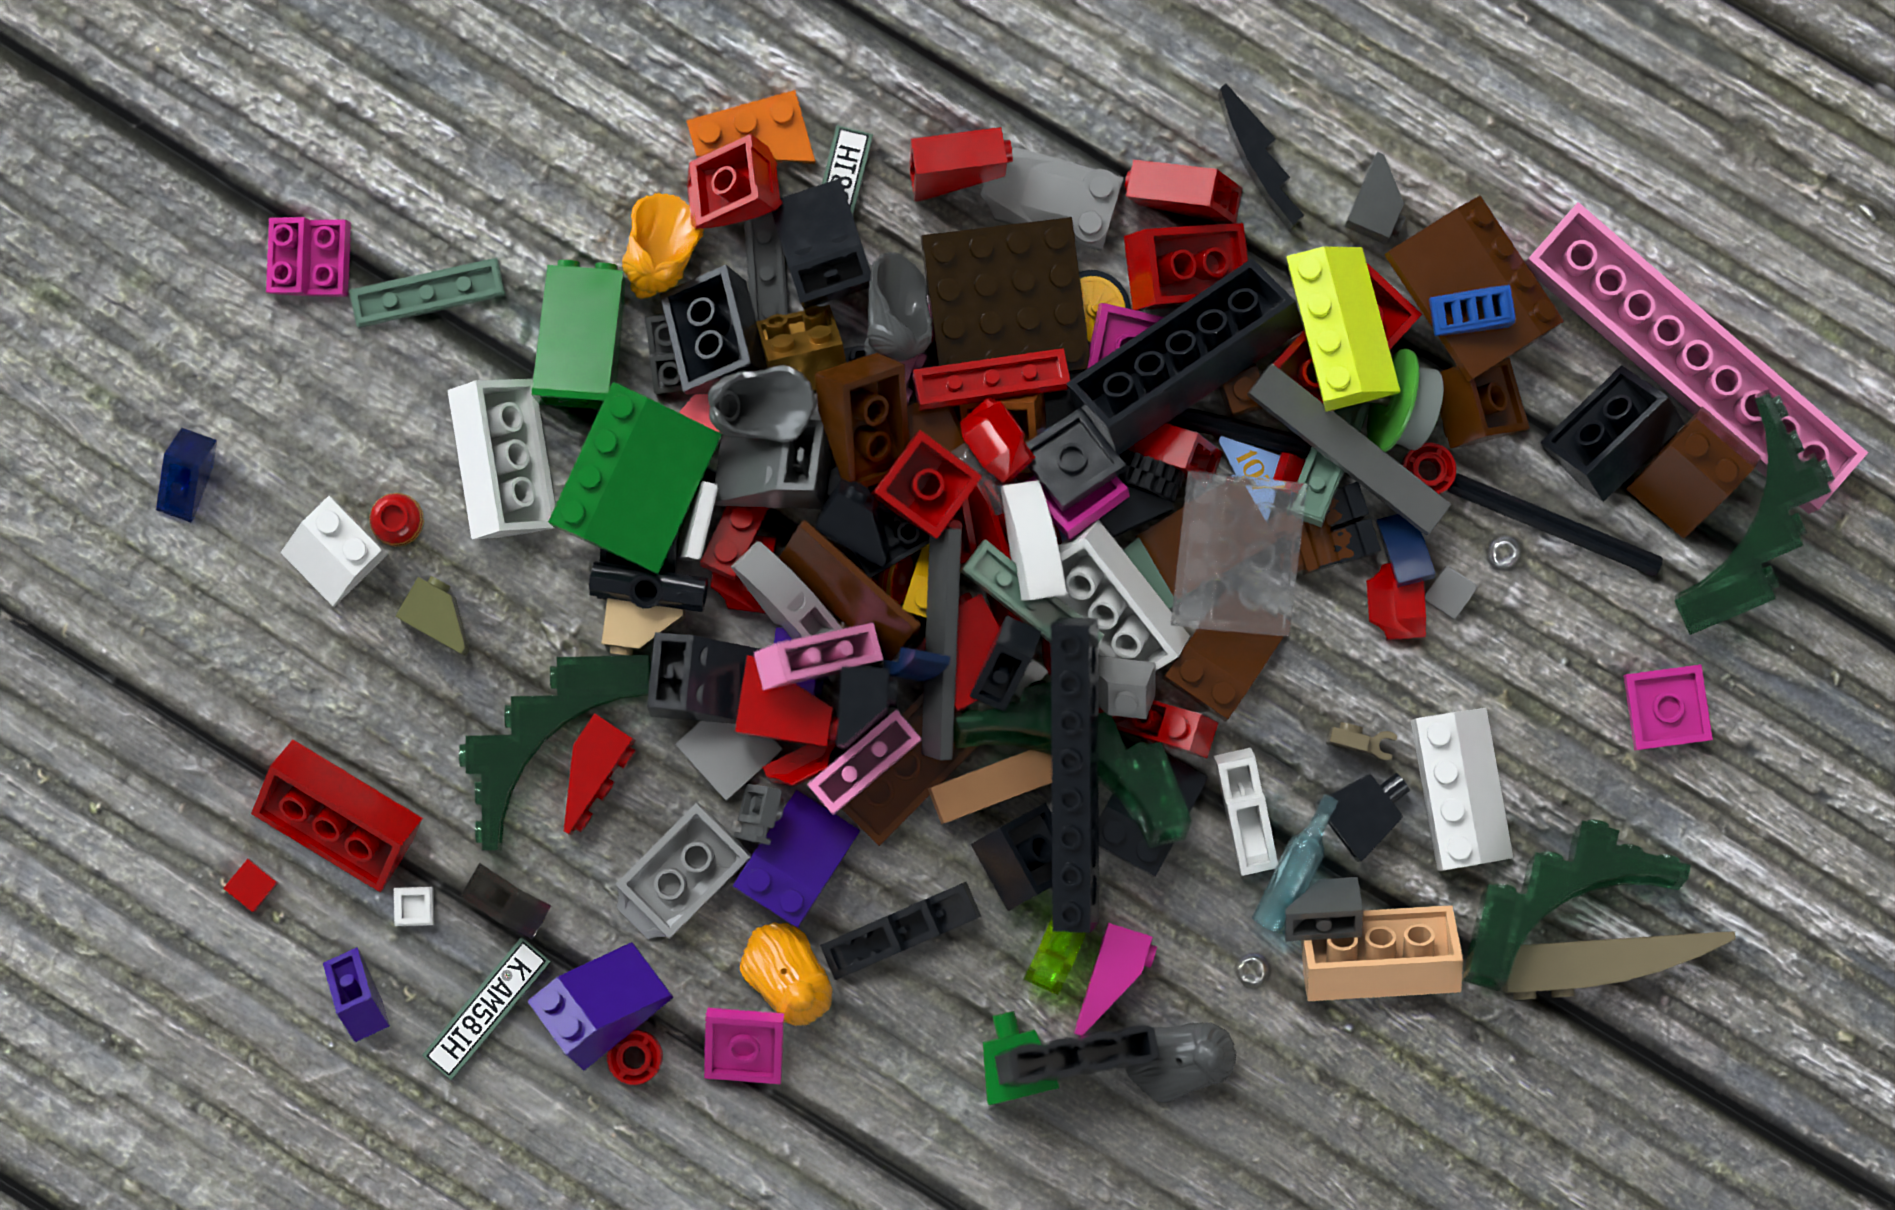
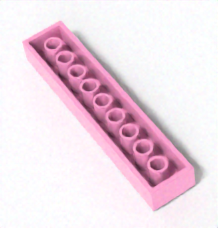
[1525,202,1868,514]

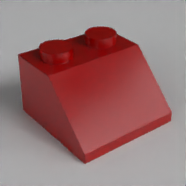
[871,430,983,539]

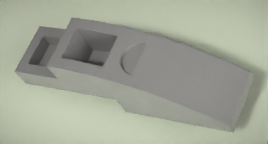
[731,541,842,683]

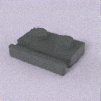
[734,783,784,845]

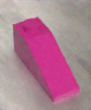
[1074,923,1157,1036]

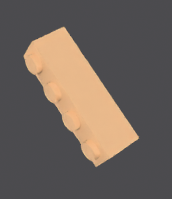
[1301,905,1463,1001]

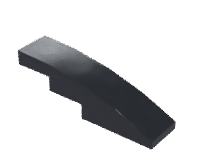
[1218,83,1304,231]
[820,881,982,980]

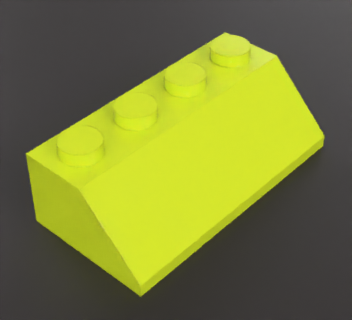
[1287,246,1400,412]

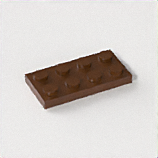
[842,693,987,846]

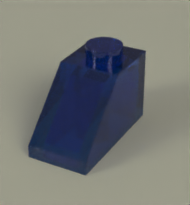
[156,428,217,523]

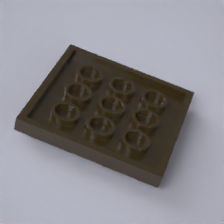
[920,217,1090,371]

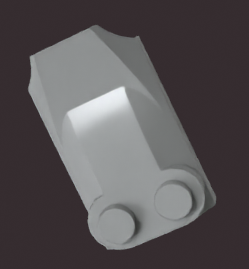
[980,147,1123,252]
[615,802,751,940]

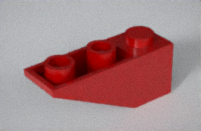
[1098,700,1219,759]
[563,713,636,835]

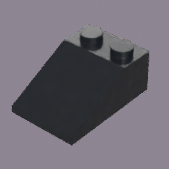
[1099,740,1208,877]

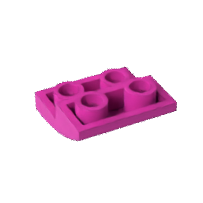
[266,217,351,297]

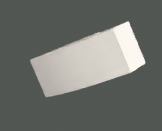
[1000,480,1067,600]
[1214,748,1279,876]

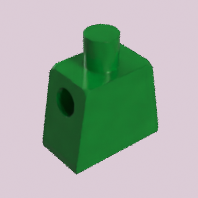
[983,1011,1059,1106]

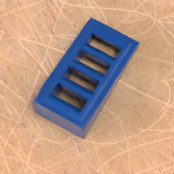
[1429,285,1516,336]

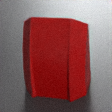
[687,134,782,229]

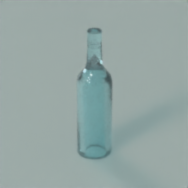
[1252,794,1338,934]

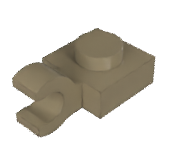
[1326,722,1397,761]

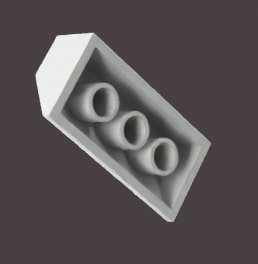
[447,379,555,539]
[1057,519,1190,670]
[1411,708,1513,871]

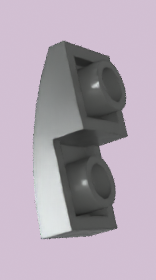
[645,314,683,394]

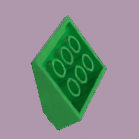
[548,382,722,574]

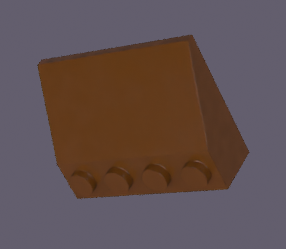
[1384,195,1564,382]
[779,520,921,665]

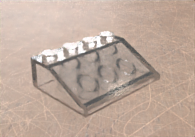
[1171,470,1308,636]

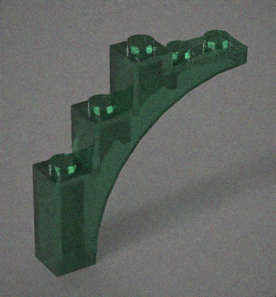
[1674,389,1835,635]
[459,655,651,851]
[953,680,1192,848]
[1462,819,1691,991]

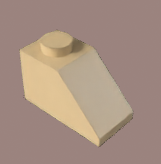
[601,598,686,657]

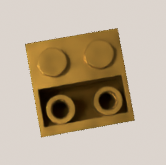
[756,304,846,390]

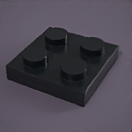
[1026,408,1125,512]

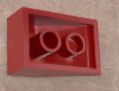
[1123,223,1248,311]

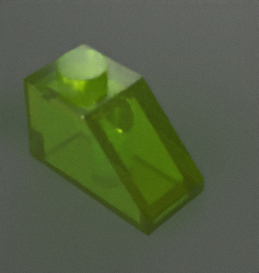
[1023,916,1086,995]

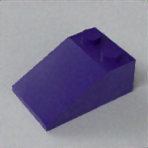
[733,790,860,928]
[527,942,674,1071]

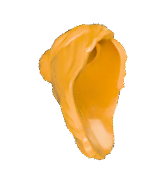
[622,193,704,299]
[740,922,832,1026]

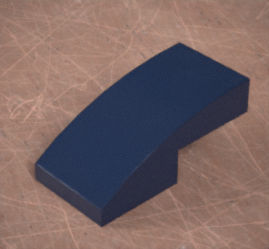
[1376,514,1435,588]
[883,647,951,681]

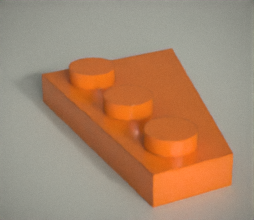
[686,90,816,164]

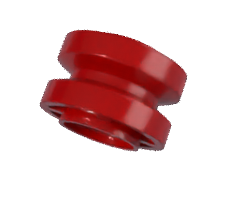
[1401,443,1456,495]
[607,1030,663,1085]

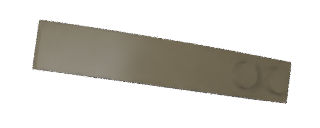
[1499,931,1736,1000]

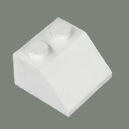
[280,496,388,607]

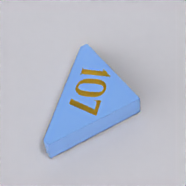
[1218,436,1281,522]

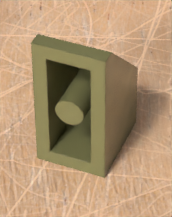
[395,576,470,656]

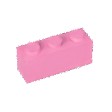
[754,623,883,690]
[807,710,922,815]

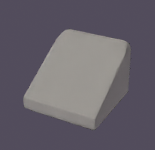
[1425,565,1478,620]

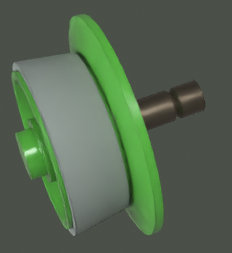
[1367,349,1443,452]

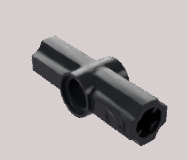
[589,561,708,612]

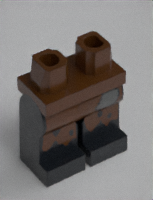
[1266,482,1381,575]

